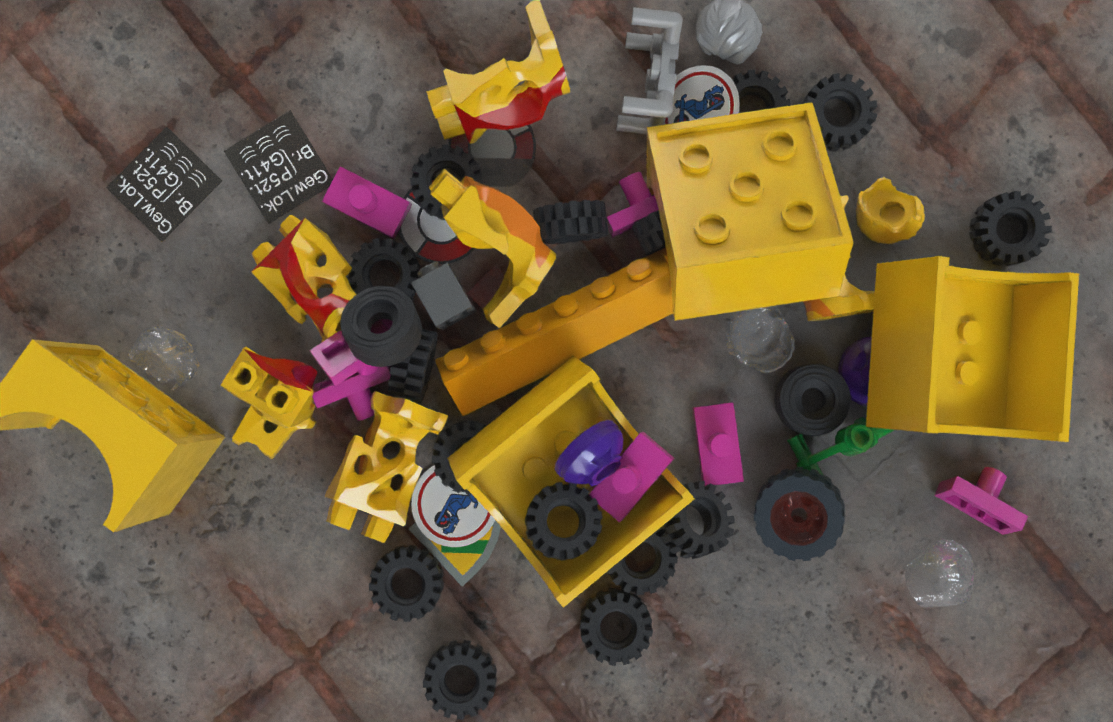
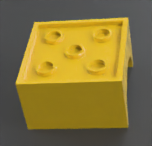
[647,102,854,321]
[866,256,1079,442]
[0,339,225,532]
[447,356,695,608]

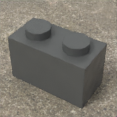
[411,261,477,330]

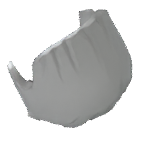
[696,0,763,65]

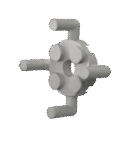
[616,7,683,134]

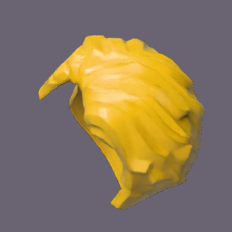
[856,177,925,244]

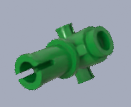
[787,417,895,476]

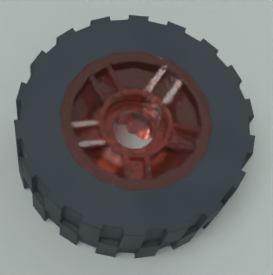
[754,467,845,561]

